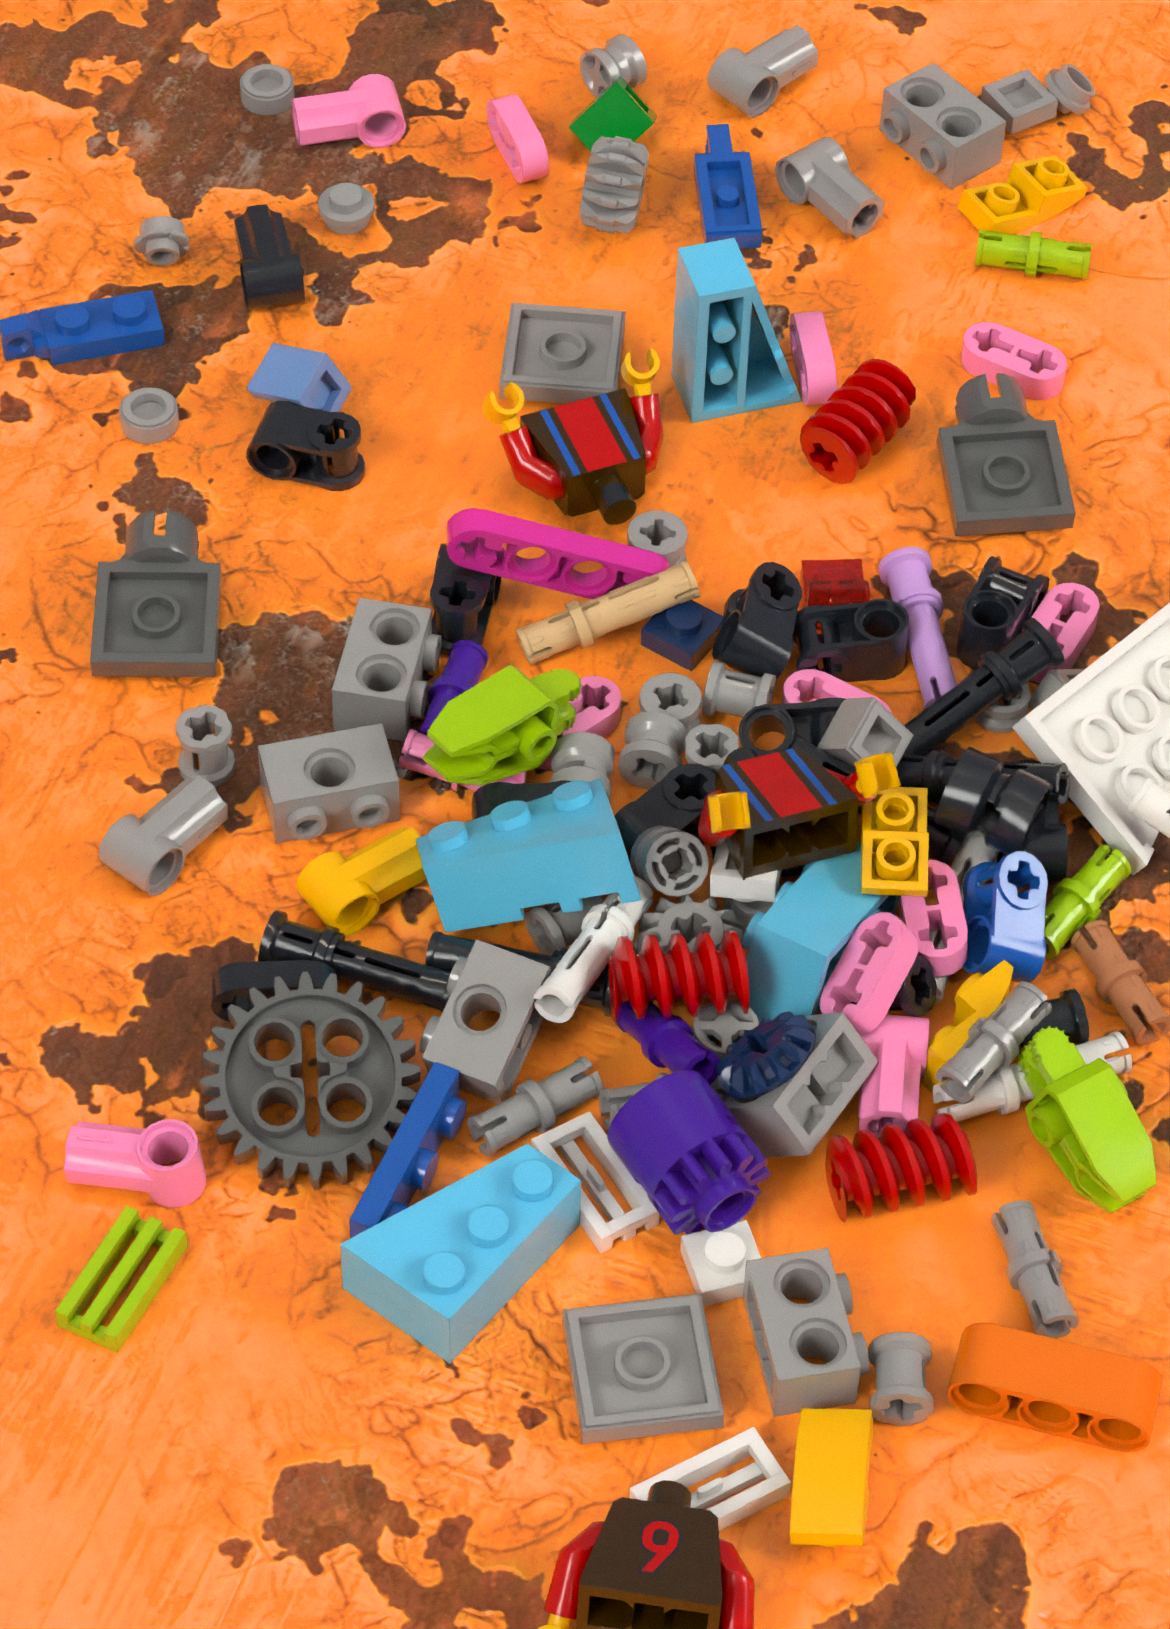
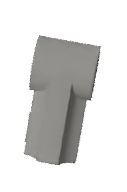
[707,25,818,117]
[775,137,884,239]
[99,775,228,896]

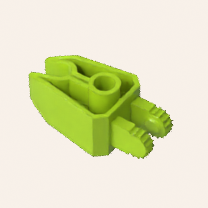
[423,665,582,786]
[1017,1026,1157,1214]

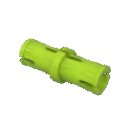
[975,229,1092,280]
[1044,845,1131,960]

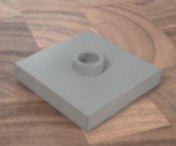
[499,302,626,404]
[562,1294,724,1444]

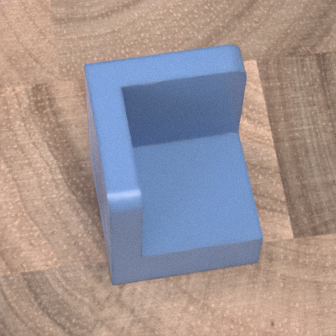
[247,343,353,412]

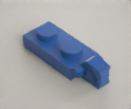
[693,124,762,249]
[0,290,165,365]

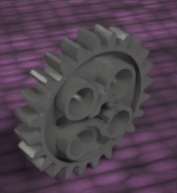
[200,972,420,1190]

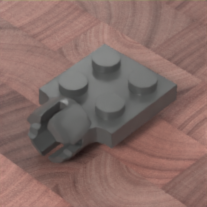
[936,373,1076,536]
[90,510,222,677]

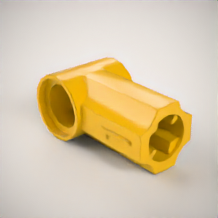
[296,827,427,937]

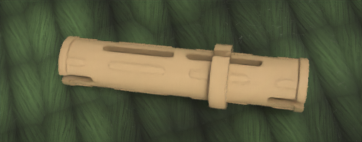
[515,560,701,666]

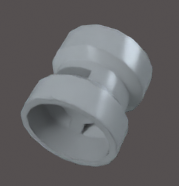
[549,732,615,803]
[630,825,709,897]

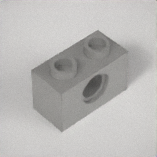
[258,723,400,843]
[420,939,552,1104]

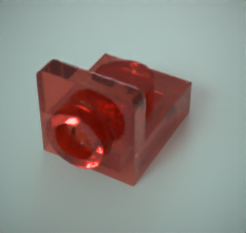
[800,559,870,631]

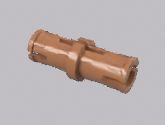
[1071,920,1170,1045]

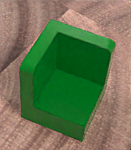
[569,76,657,151]

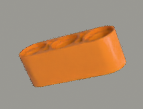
[947,1322,1163,1452]

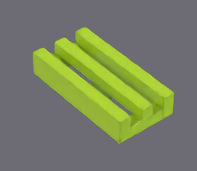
[55,1205,188,1353]

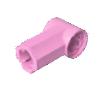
[291,74,406,148]
[858,1015,929,1138]
[64,1119,206,1208]

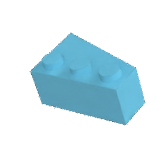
[671,238,802,423]
[416,778,642,933]
[736,842,899,1024]
[340,1144,581,1364]

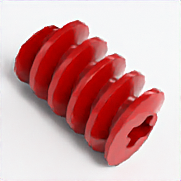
[800,358,916,484]
[609,930,750,1021]
[825,1113,977,1223]

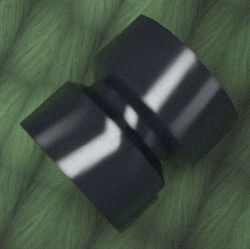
[935,747,1053,855]

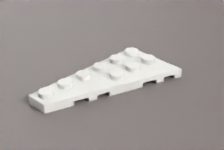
[1012,603,1170,875]

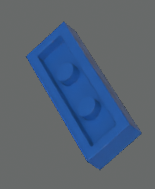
[349,1062,466,1238]

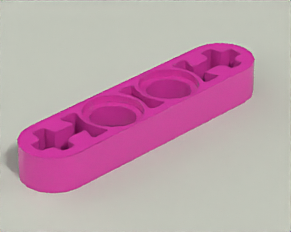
[446,508,670,599]

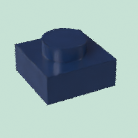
[641,600,723,672]

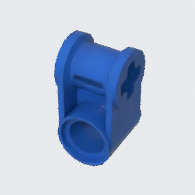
[962,851,1048,983]

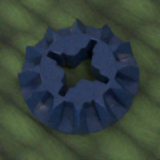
[716,1011,816,1098]

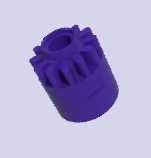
[607,1070,770,1235]

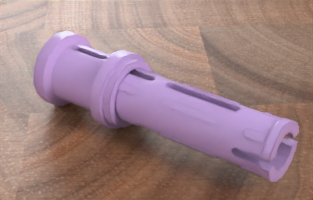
[878,547,957,709]

